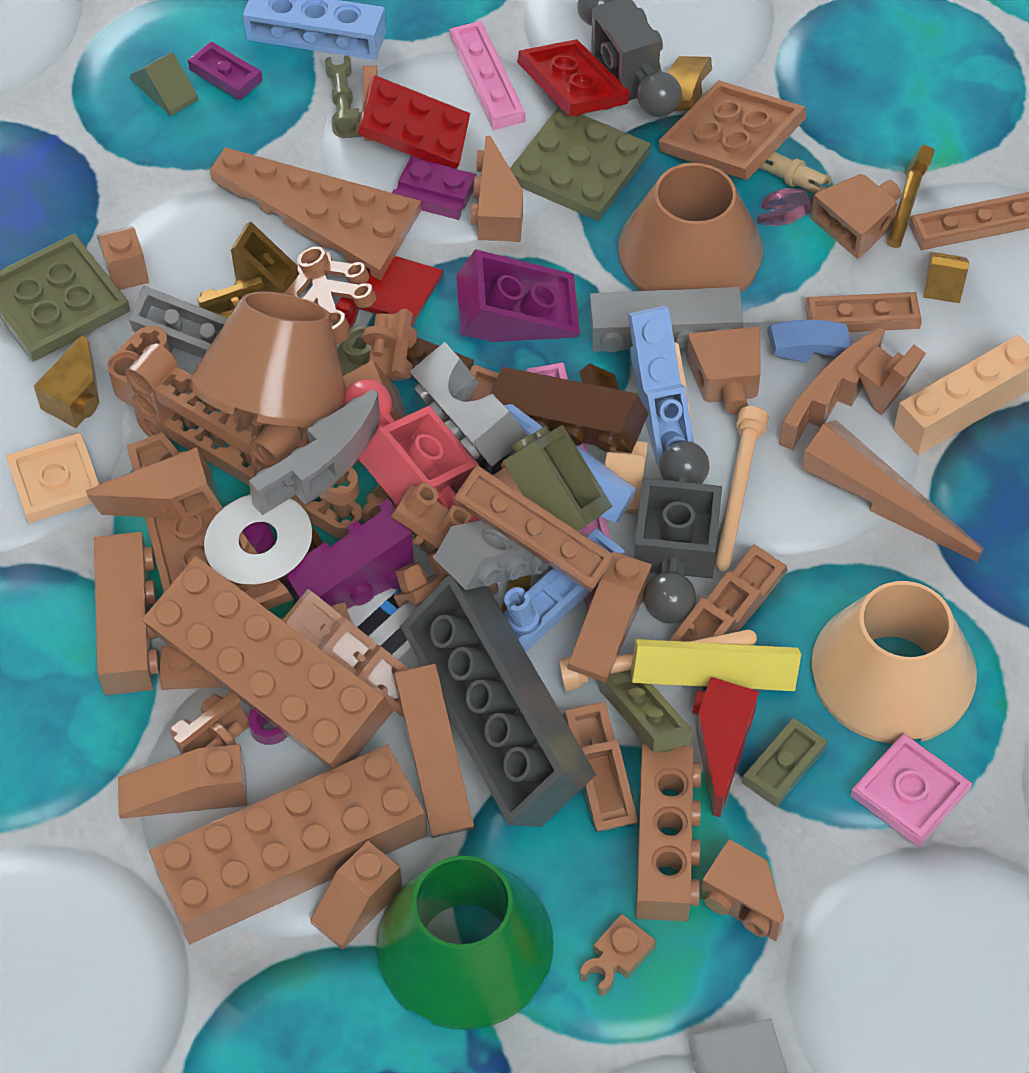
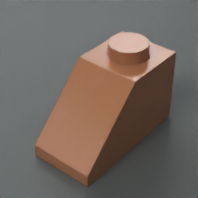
[97,226,150,290]
[310,841,402,950]

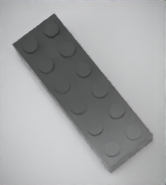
[400,574,596,827]

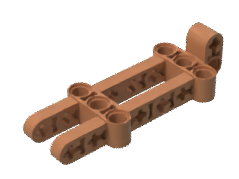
[107,326,363,539]

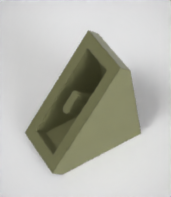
[130,52,198,116]

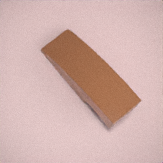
[562,701,638,833]

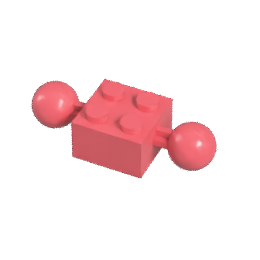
[344,379,480,523]

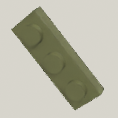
[600,670,693,753]

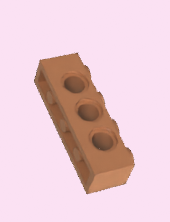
[636,744,701,922]

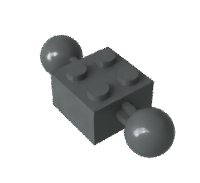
[577,0,682,117]
[634,441,722,624]

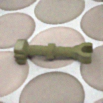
[325,55,362,138]

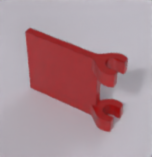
[336,256,443,329]

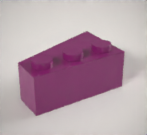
[284,498,414,609]

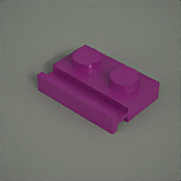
[392,157,477,220]

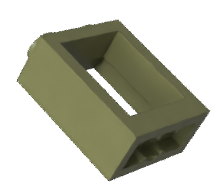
[503,425,613,531]

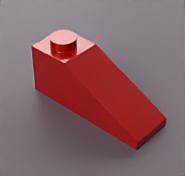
[692,677,759,818]

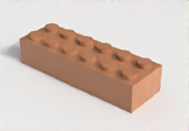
[142,556,393,769]
[149,744,427,945]

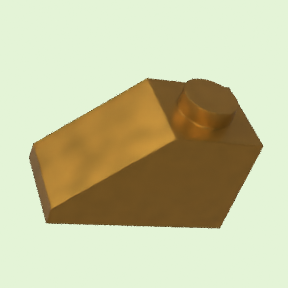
[34,336,100,428]

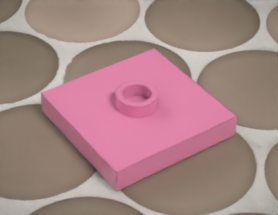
[850,733,972,847]

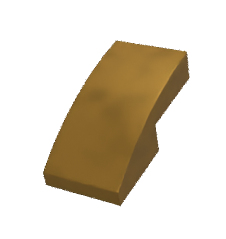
[668,56,712,111]

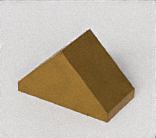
[230,222,299,293]
[923,252,970,303]

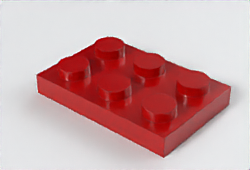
[517,39,630,116]
[357,75,471,169]

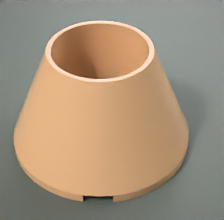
[811,581,977,744]

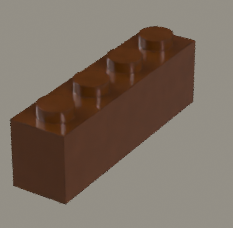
[489,367,649,453]

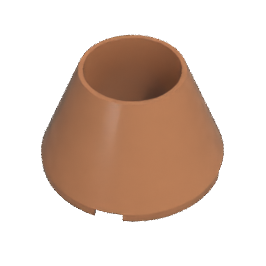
[618,163,763,294]
[191,292,346,427]

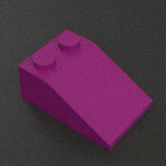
[456,249,580,342]

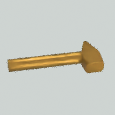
[887,145,935,248]

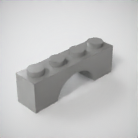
[410,342,528,467]

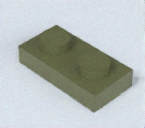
[742,718,828,807]

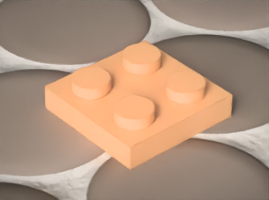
[6,432,100,524]

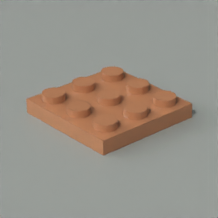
[659,80,807,180]

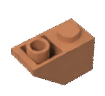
[700,839,784,941]

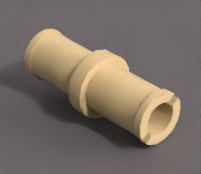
[759,152,831,194]

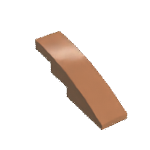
[779,327,885,450]
[669,544,788,642]
[282,589,409,718]

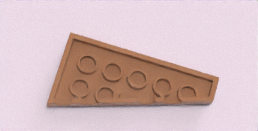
[210,147,421,280]
[127,432,294,610]

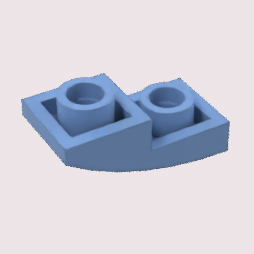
[767,320,852,363]

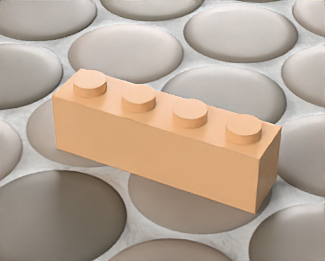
[894,334,1029,456]

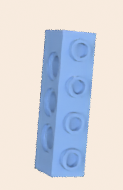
[243,0,386,60]

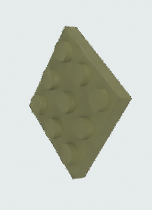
[510,107,651,221]
[0,233,131,362]

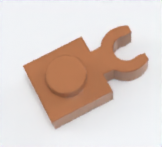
[580,914,656,996]

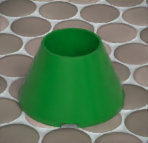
[377,856,554,1030]

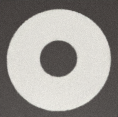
[204,495,312,585]

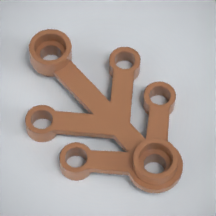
[283,246,376,344]

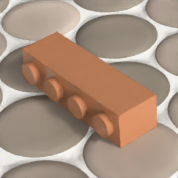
[94,532,160,695]

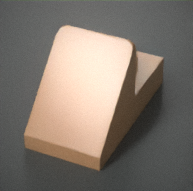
[605,441,648,514]

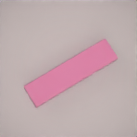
[449,21,526,130]

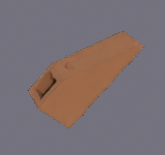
[471,136,523,242]
[86,447,220,519]

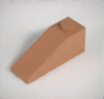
[567,551,652,683]
[118,744,248,819]

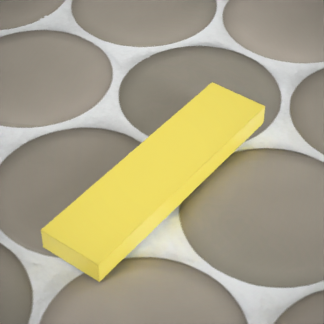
[630,639,801,691]

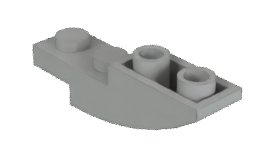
[249,389,380,515]

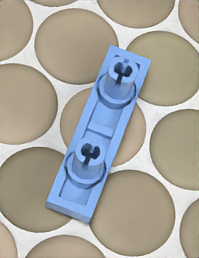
[503,528,626,652]

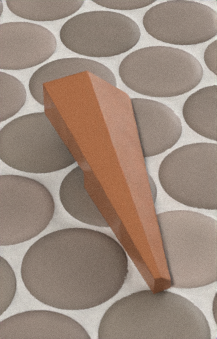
[802,420,984,562]

